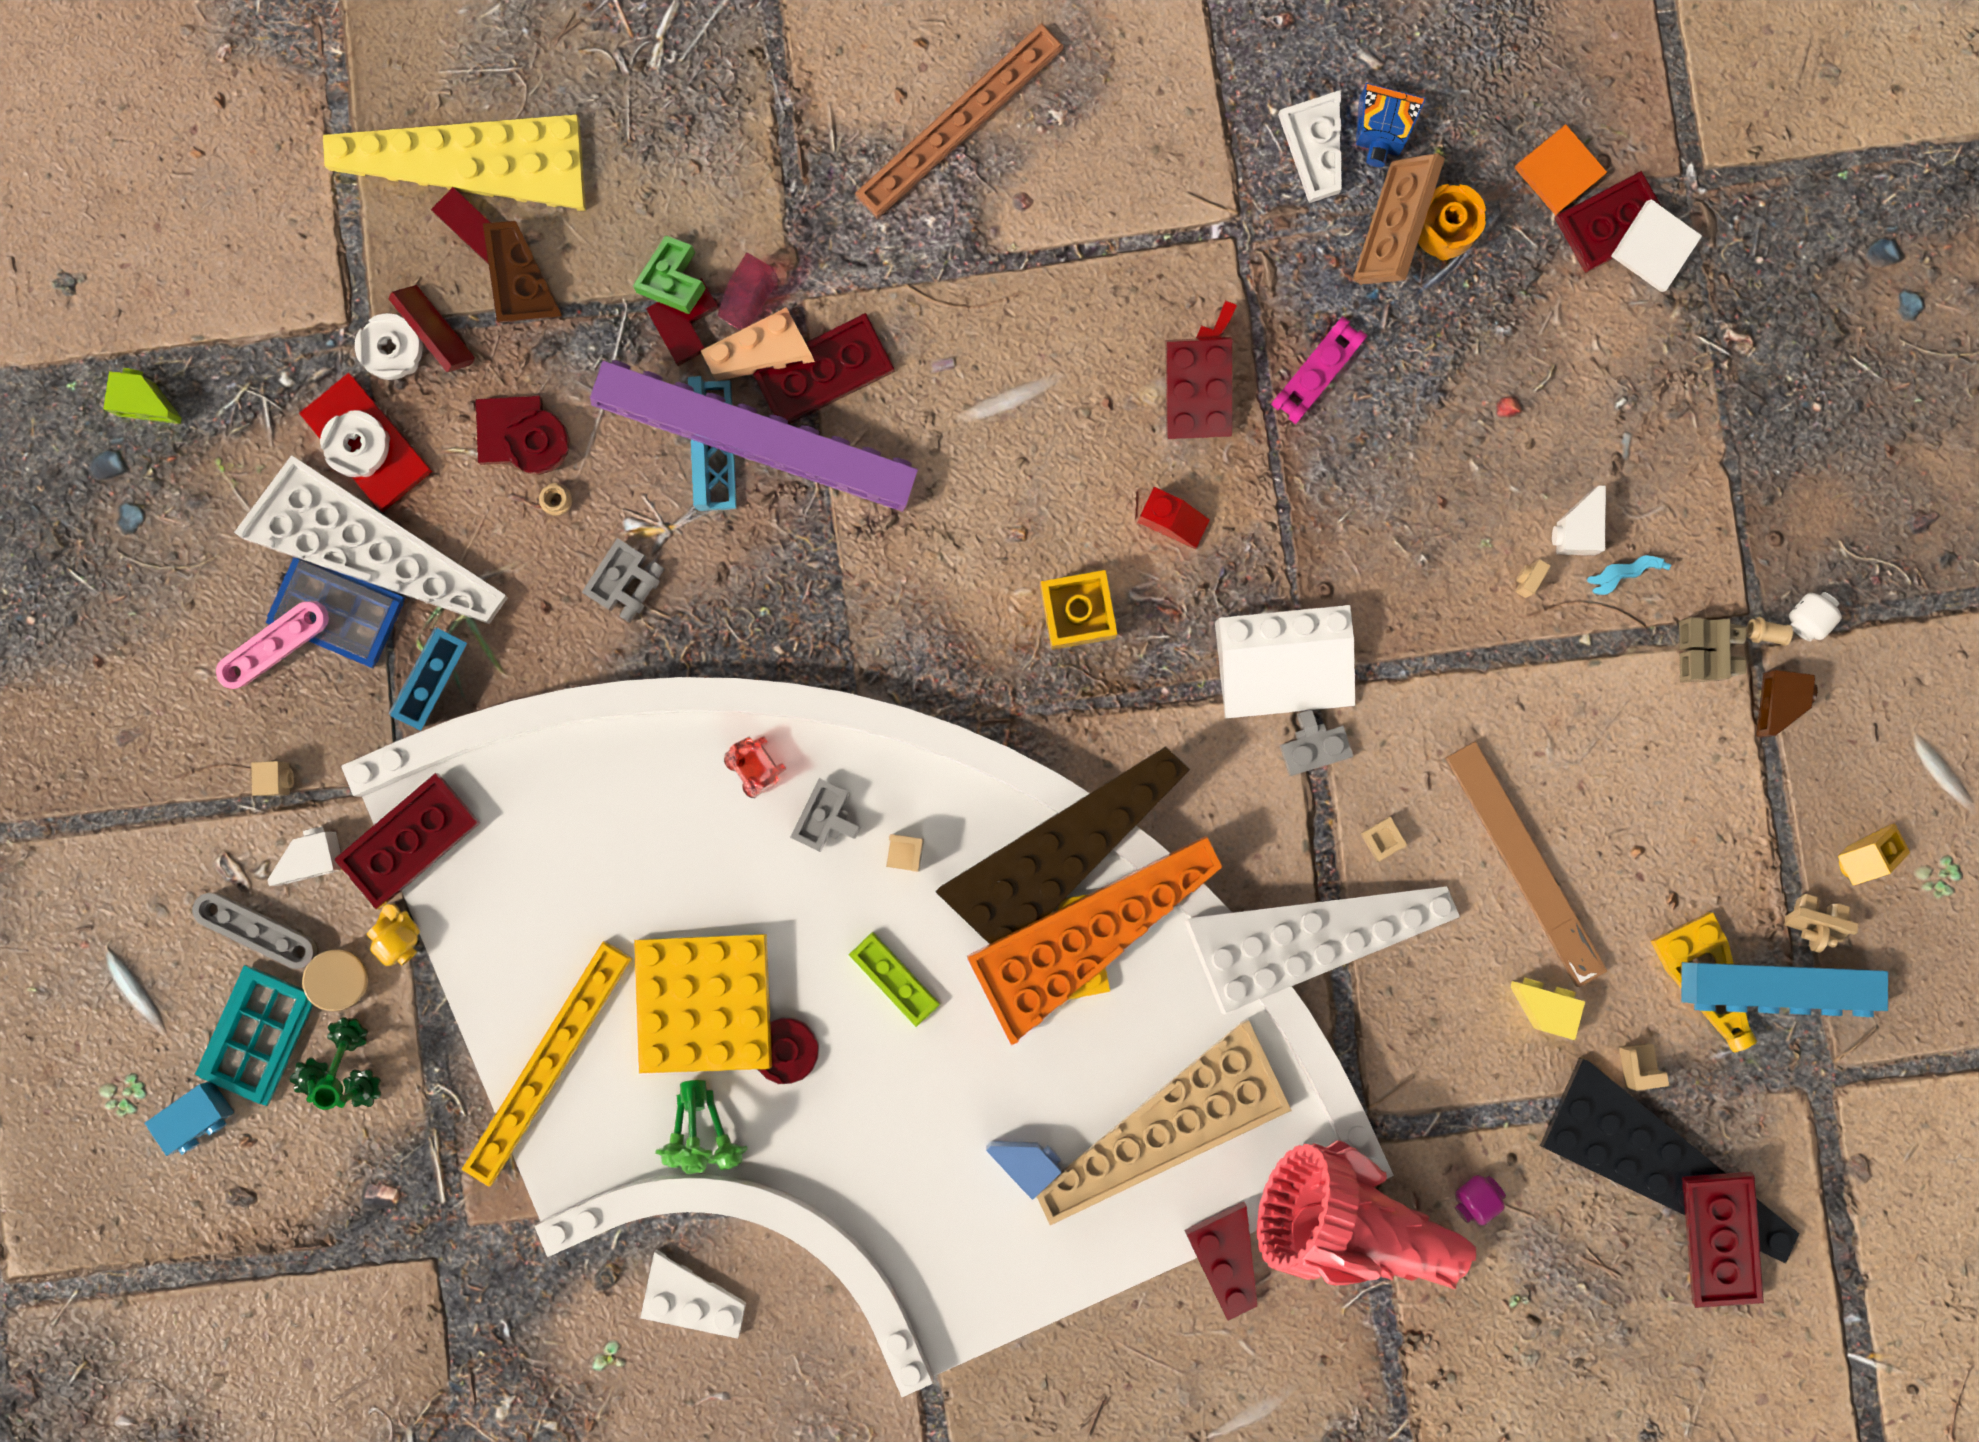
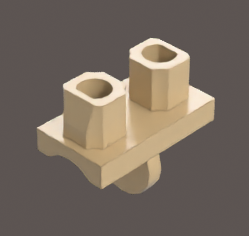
[1784,894,1858,953]

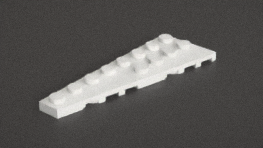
[234,455,508,624]
[1184,886,1460,1014]

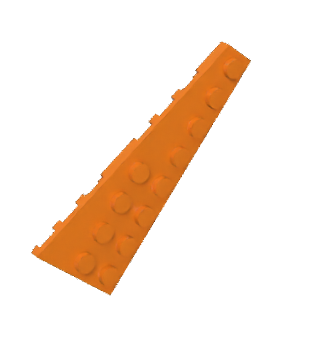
[967,836,1222,1046]

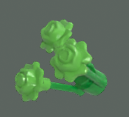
[655,1080,748,1174]

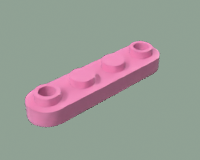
[216,601,329,689]

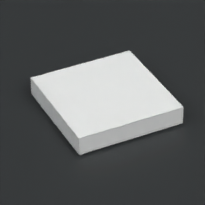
[1611,200,1702,292]

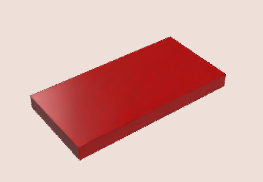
[299,372,433,512]

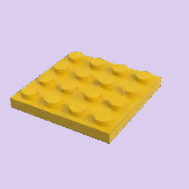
[634,934,772,1074]

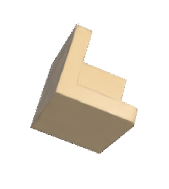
[886,834,924,872]
[1619,1043,1669,1091]

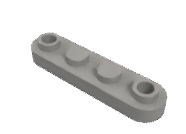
[192,893,318,969]

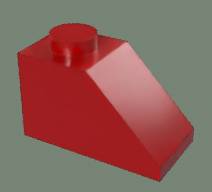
[1137,487,1210,550]

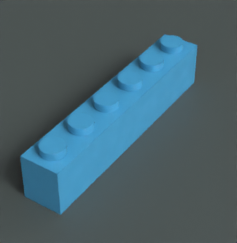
[1681,962,1888,1017]

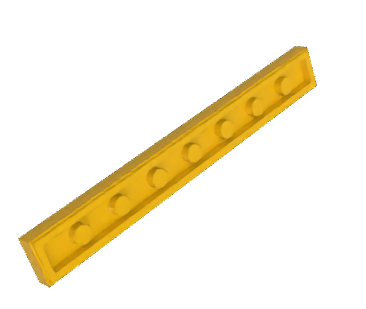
[461,941,633,1187]

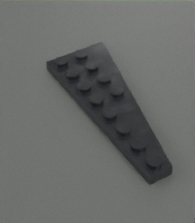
[1539,1057,1799,1264]

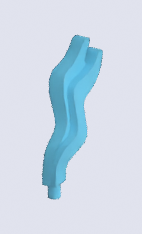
[1587,555,1671,595]

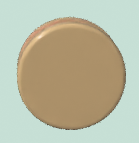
[302,950,368,1011]

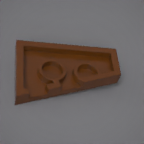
[483,221,562,323]

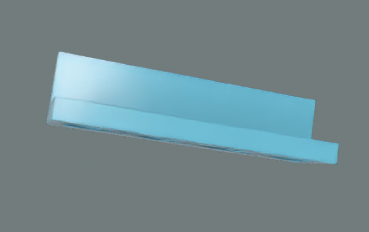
[688,376,737,511]

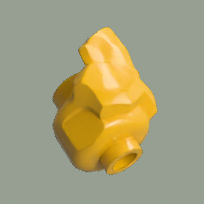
[367,903,420,966]

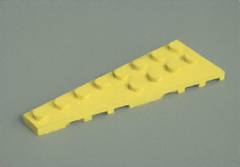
[323,115,586,211]

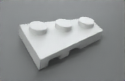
[1278,90,1341,203]

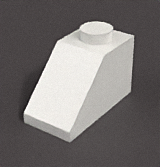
[1552,486,1606,556]
[268,827,342,886]

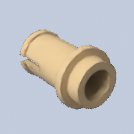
[1746,617,1793,646]

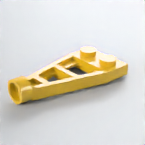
[1650,912,1757,1052]

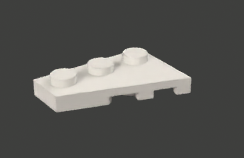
[640,1249,746,1339]

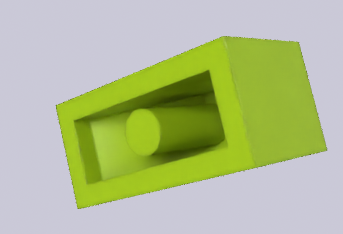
[103,368,182,424]

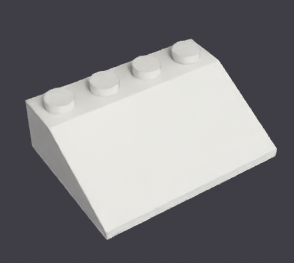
[1215,605,1355,719]

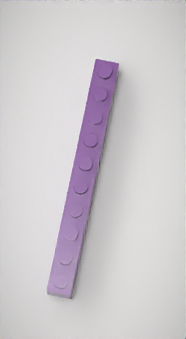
[590,360,918,512]

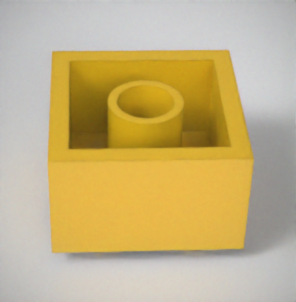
[1040,570,1118,650]

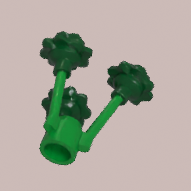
[289,1017,381,1110]

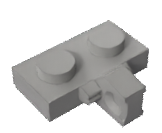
[1280,710,1353,777]
[790,778,861,852]

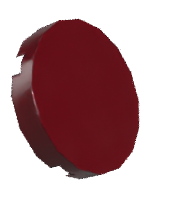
[503,409,570,475]
[757,1018,819,1084]

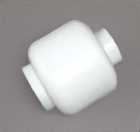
[1789,592,1842,642]

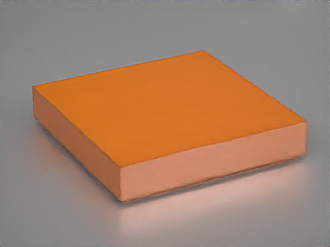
[1514,124,1607,216]

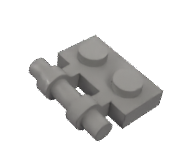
[582,538,665,623]

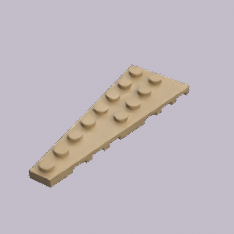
[1036,1020,1292,1225]

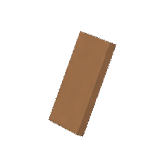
[1353,153,1445,285]

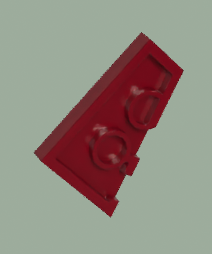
[1184,1201,1258,1321]

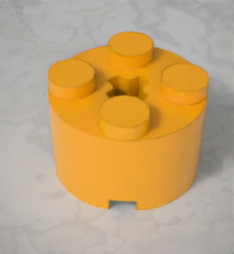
[1418,184,1486,261]

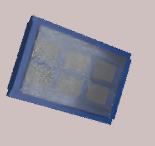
[266,557,405,669]

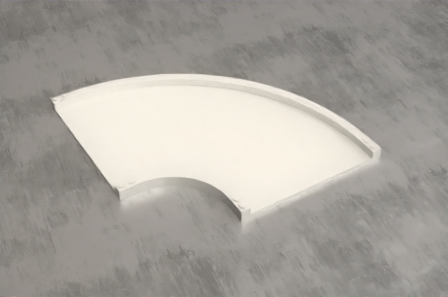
[341,677,1394,1397]

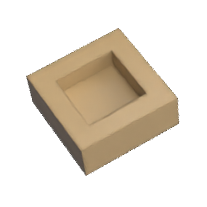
[1515,559,1550,598]
[1360,817,1407,862]

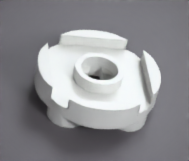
[355,313,423,380]
[320,410,390,477]

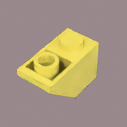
[1511,978,1585,1040]

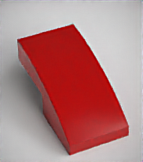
[1196,300,1237,339]

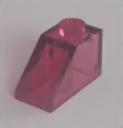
[717,252,779,330]

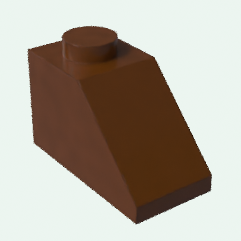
[1756,670,1818,738]

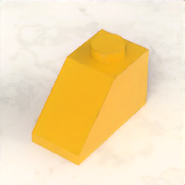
[1838,823,1910,886]

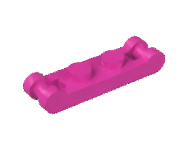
[1271,316,1368,425]

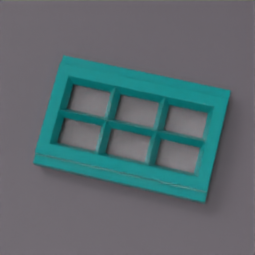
[195,965,313,1106]

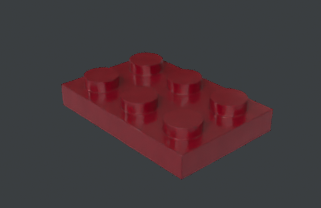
[1165,337,1232,439]

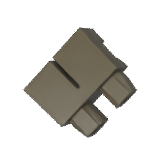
[1679,617,1746,682]

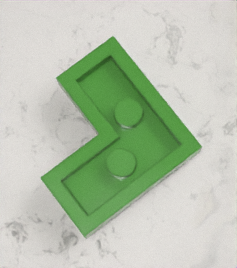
[633,235,706,314]

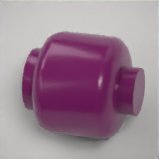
[1455,1175,1506,1226]

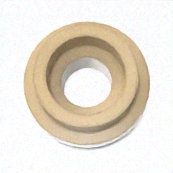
[539,483,572,516]

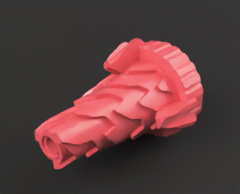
[1257,1141,1476,1289]

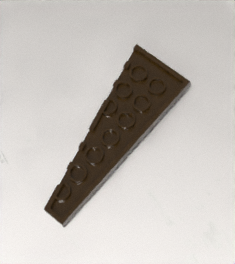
[935,746,1190,944]

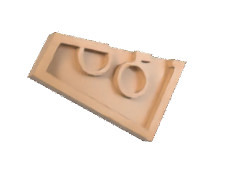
[701,307,815,381]

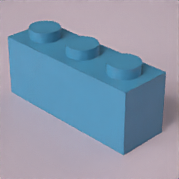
[389,627,467,731]

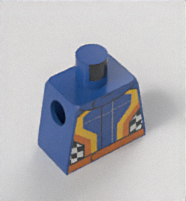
[1356,83,1426,167]

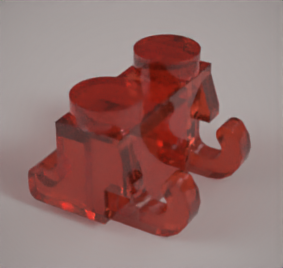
[724,736,786,798]

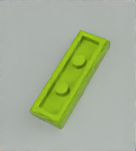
[848,932,941,1027]

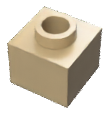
[251,761,294,796]

